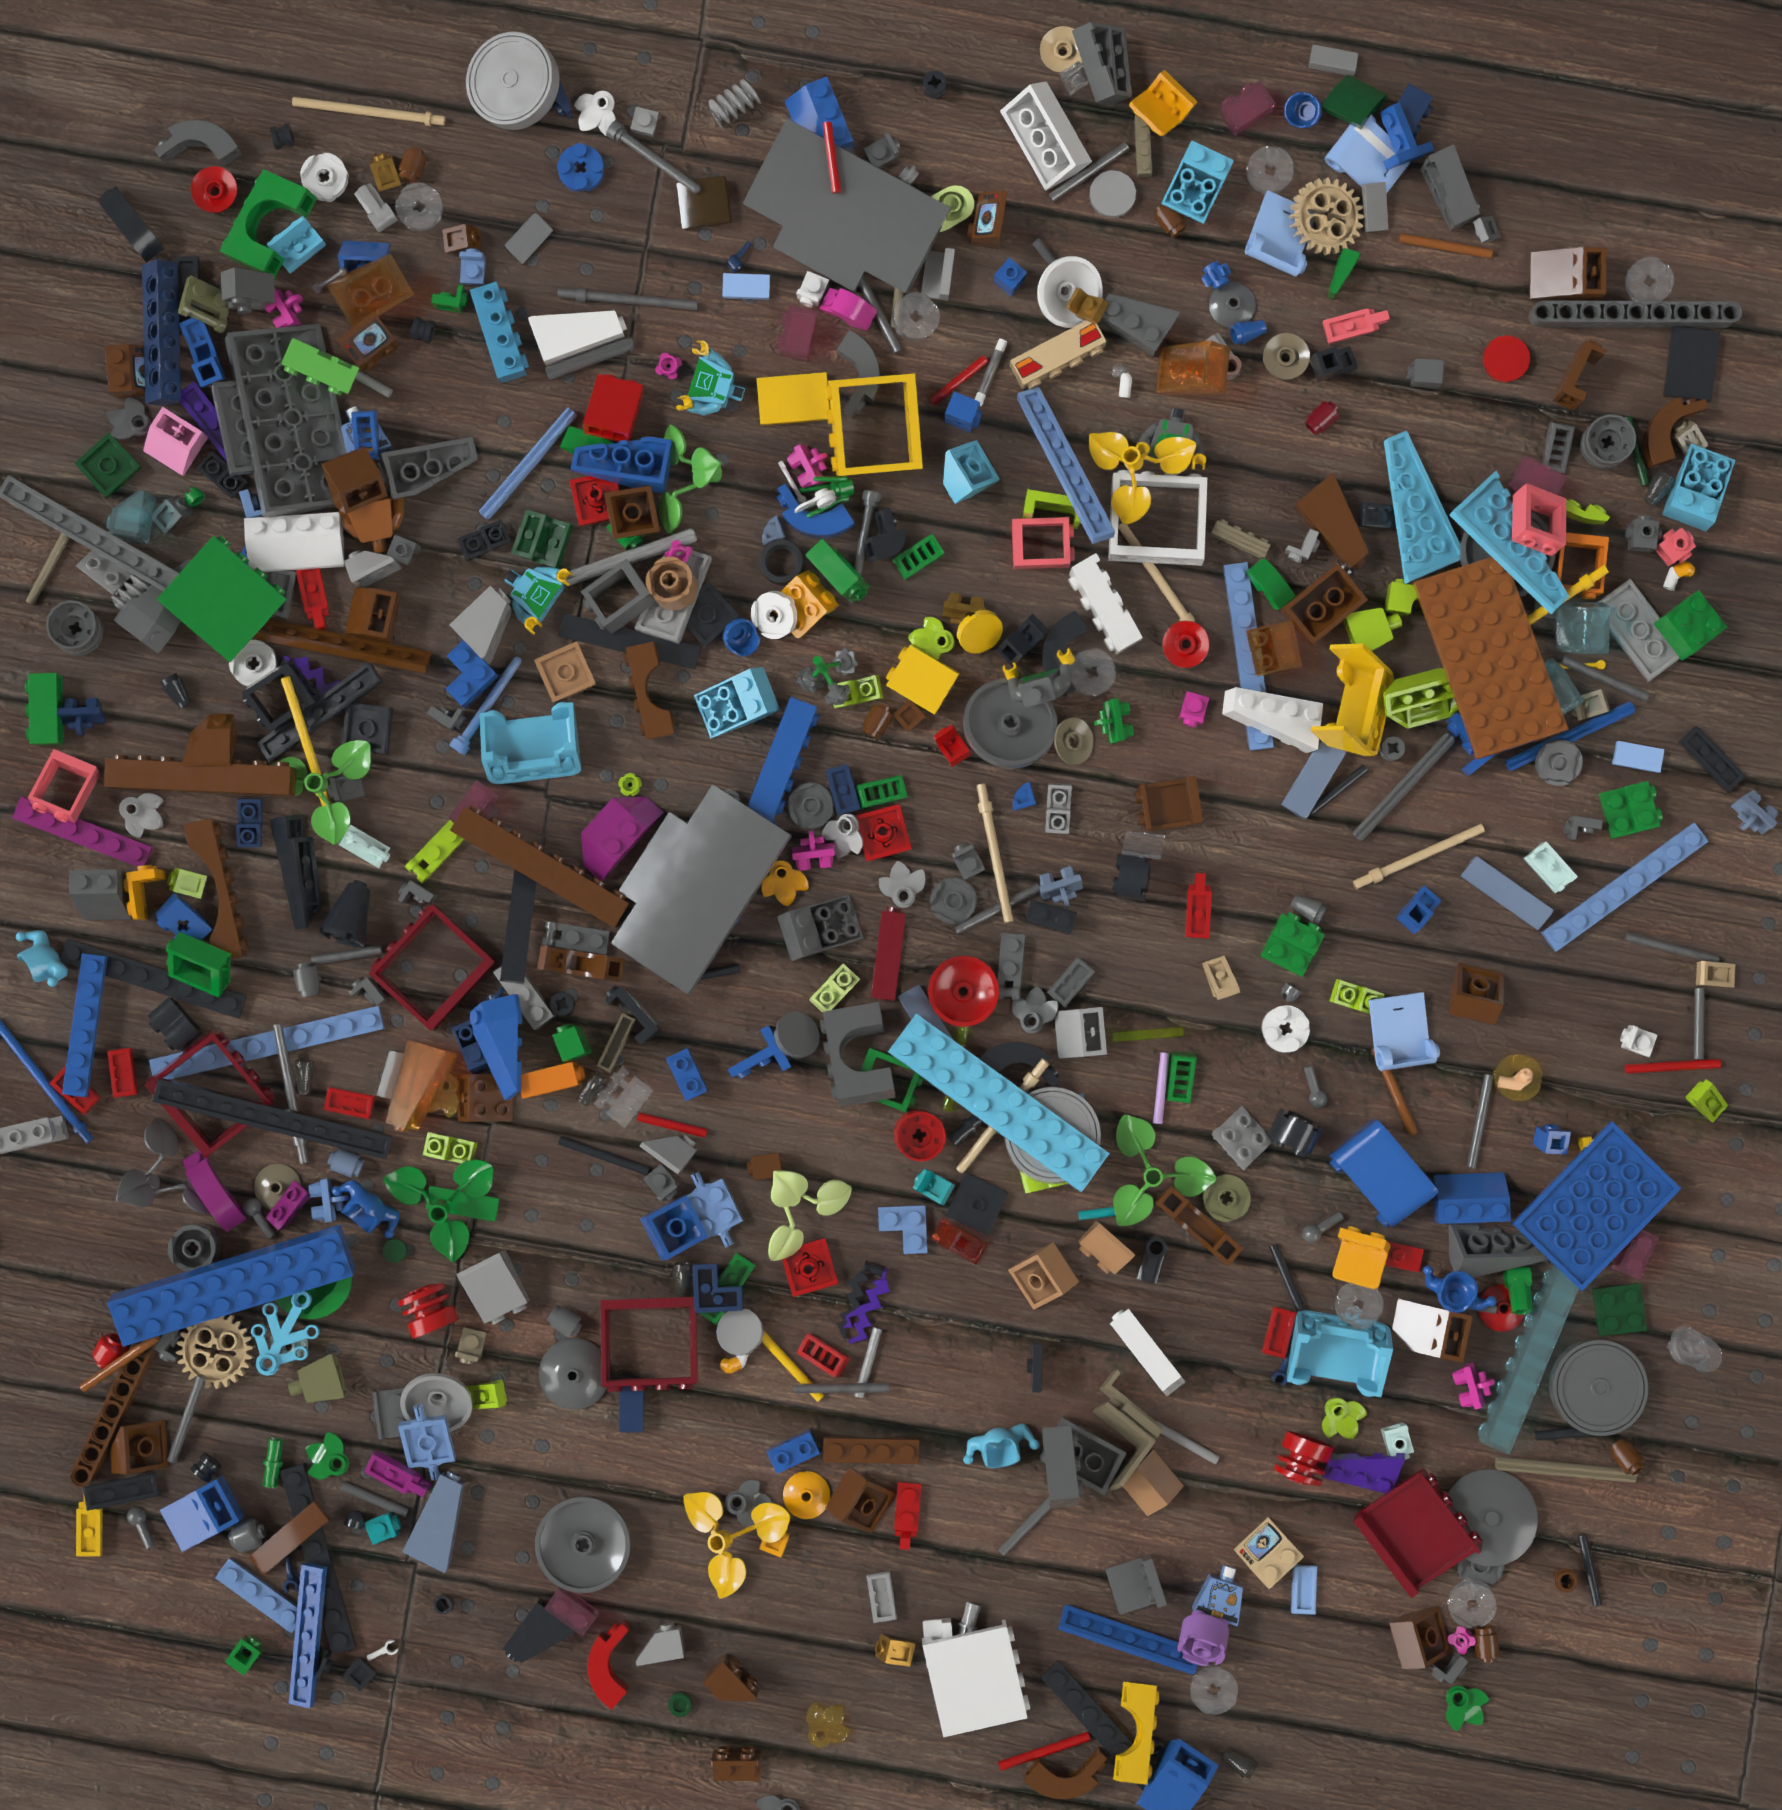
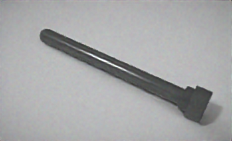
[606,120,701,193]
[848,490,882,603]

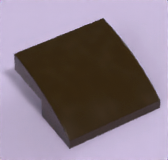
[677,176,732,231]

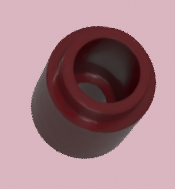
[1304,401,1339,436]

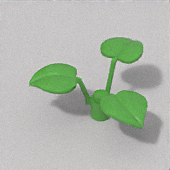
[658,425,722,534]
[270,740,371,845]
[1113,1114,1216,1226]

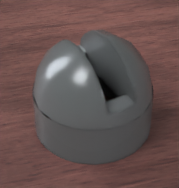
[1281,982,1302,1002]

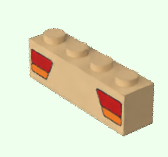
[1010,321,1106,390]

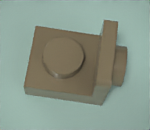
[1670,418,1708,456]
[455,1326,487,1364]

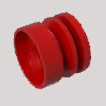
[893,1110,946,1161]
[397,1282,459,1339]
[1273,1430,1334,1486]

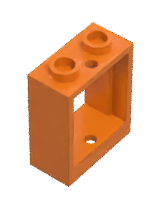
[1553,533,1609,599]
[521,1061,585,1099]

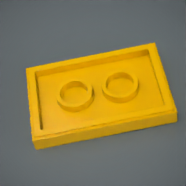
[757,372,830,426]

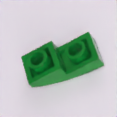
[560,426,614,455]
[1246,558,1295,610]

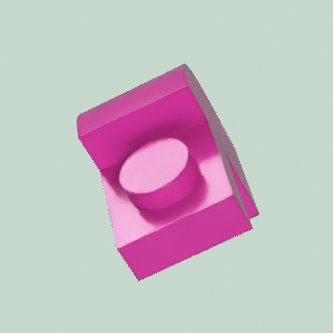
[819,288,877,331]

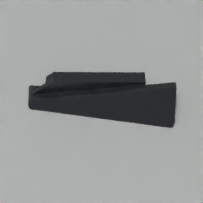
[270,814,322,930]

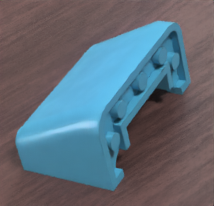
[480,702,581,784]
[1287,1310,1393,1397]

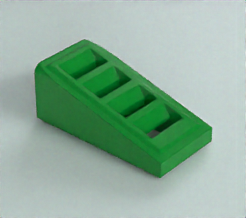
[1327,248,1361,299]
[892,534,945,580]
[855,775,908,810]
[1167,1051,1197,1103]

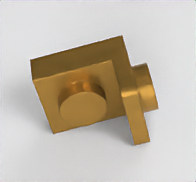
[369,152,401,192]
[1066,287,1109,324]
[875,1634,916,1667]

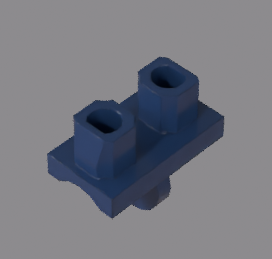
[57,698,106,736]

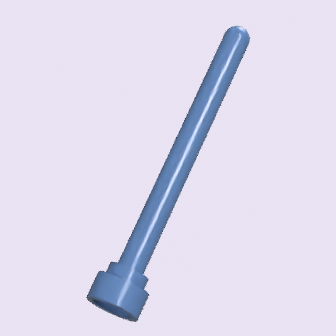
[449,657,521,756]

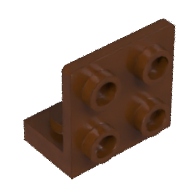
[458,1074,513,1122]
[711,1746,761,1781]

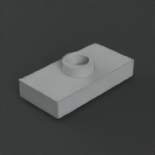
[866,1571,897,1623]

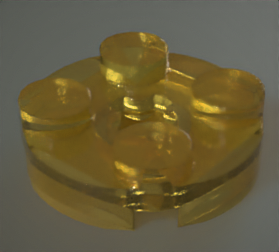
[1493,1054,1542,1101]

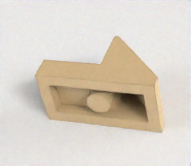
[1202,956,1240,1000]
[1696,961,1735,988]

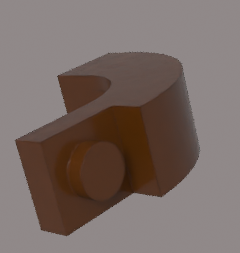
[1643,397,1709,469]
[537,945,625,982]
[1023,1747,1107,1799]

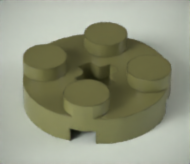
[1202,1174,1251,1222]

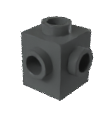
[1625,516,1662,553]

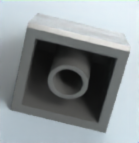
[69,870,132,920]

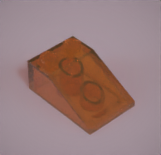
[326,253,415,328]
[1155,340,1230,396]

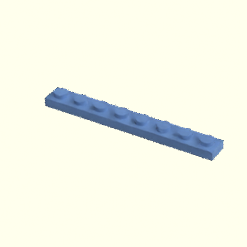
[1017,387,1115,544]
[1223,562,1274,751]
[1541,822,1709,952]

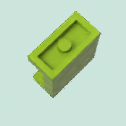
[1022,489,1082,529]

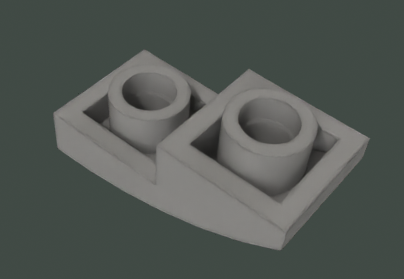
[1045,783,1072,834]

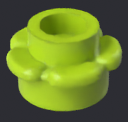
[618,773,642,796]

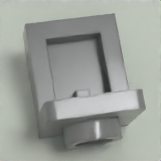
[1284,529,1320,563]

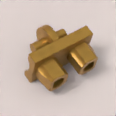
[942,592,986,625]

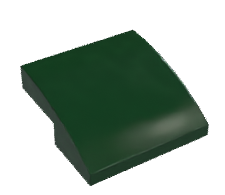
[1322,75,1387,130]
[511,509,574,569]

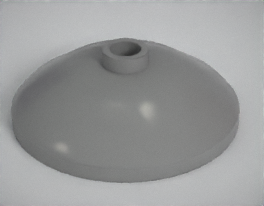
[400,1373,472,1432]

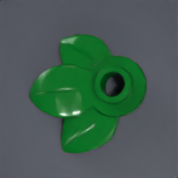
[305,1432,350,1479]
[1445,1685,1489,1731]

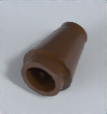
[1553,1568,1578,1593]

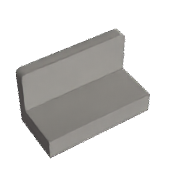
[921,248,955,301]

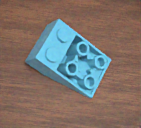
[1161,140,1234,224]
[1662,444,1735,532]
[694,667,780,739]

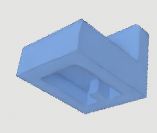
[459,249,486,286]
[239,489,263,518]

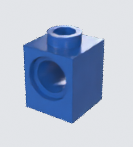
[993,258,1027,297]

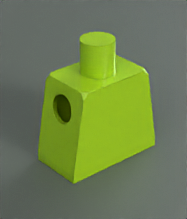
[1343,608,1402,651]

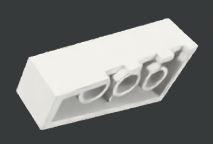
[1068,553,1143,654]
[1222,687,1323,753]

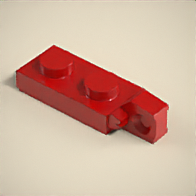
[296,568,329,630]
[1185,873,1212,938]
[894,1481,921,1550]

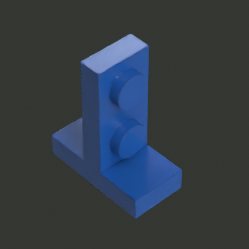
[1380,102,1435,170]
[1446,713,1496,776]
[728,1025,792,1079]

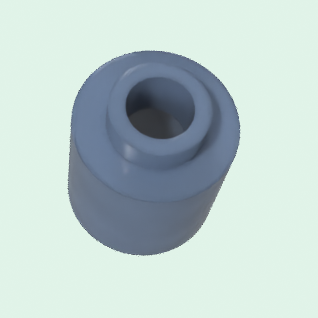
[327,1148,365,1178]

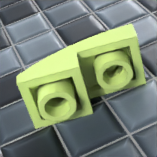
[809,964,860,1013]

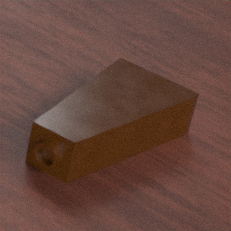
[1293,474,1369,571]

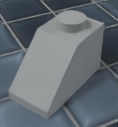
[636,1622,685,1666]

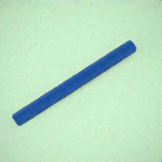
[1505,701,1636,771]

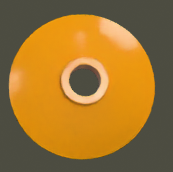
[783,1471,830,1519]

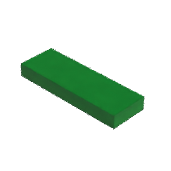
[425,1185,500,1222]
[699,1252,756,1325]

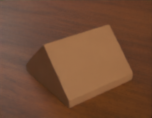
[1123,1449,1184,1516]

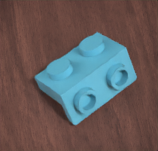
[267,216,326,273]

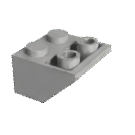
[1054,1007,1107,1059]

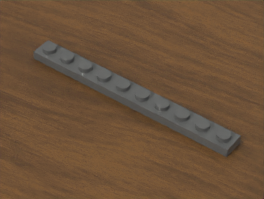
[0,475,179,591]

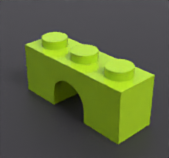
[1384,579,1418,616]

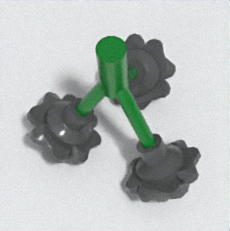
[797,648,858,705]

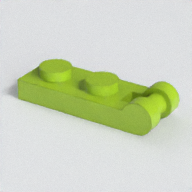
[405,820,465,883]

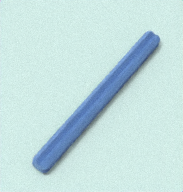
[479,407,577,520]

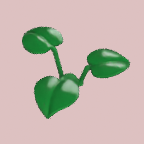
[383,1159,493,1263]

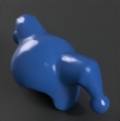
[332,1180,400,1239]
[1423,1265,1497,1313]

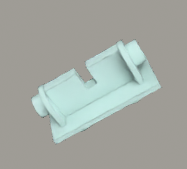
[339,825,390,868]

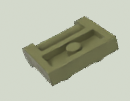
[178,276,229,333]

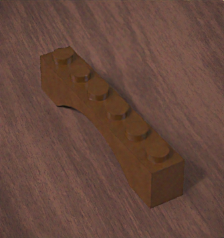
[183,818,249,960]

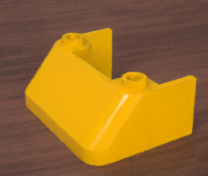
[1310,643,1394,756]

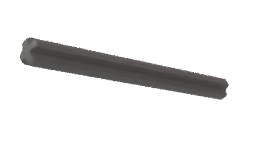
[1353,733,1455,841]

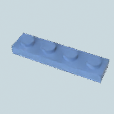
[215,1557,297,1633]

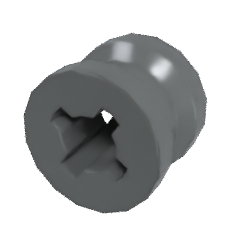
[1379,736,1405,761]

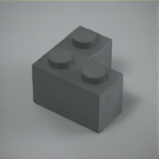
[221,267,275,314]

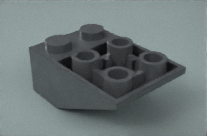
[777,894,864,961]

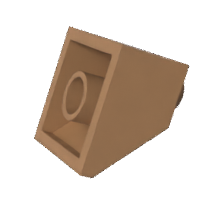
[1078,1220,1135,1274]
[1008,1242,1079,1310]

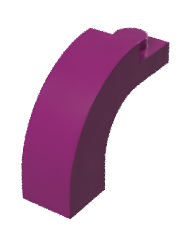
[183,1150,246,1232]

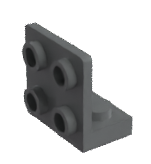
[1105,1554,1167,1614]

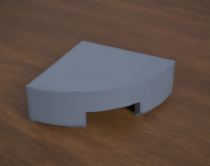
[762,516,786,546]

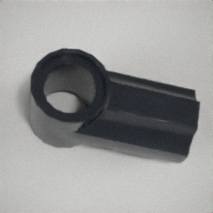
[1136,1235,1167,1284]

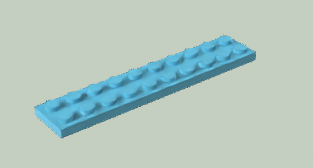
[888,1014,1110,1193]

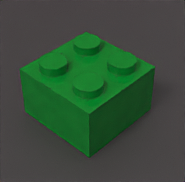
[1653,590,1727,660]

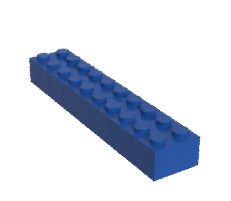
[107,1224,356,1347]

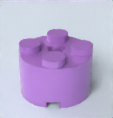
[1177,1610,1229,1666]

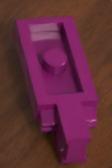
[364,1450,431,1497]

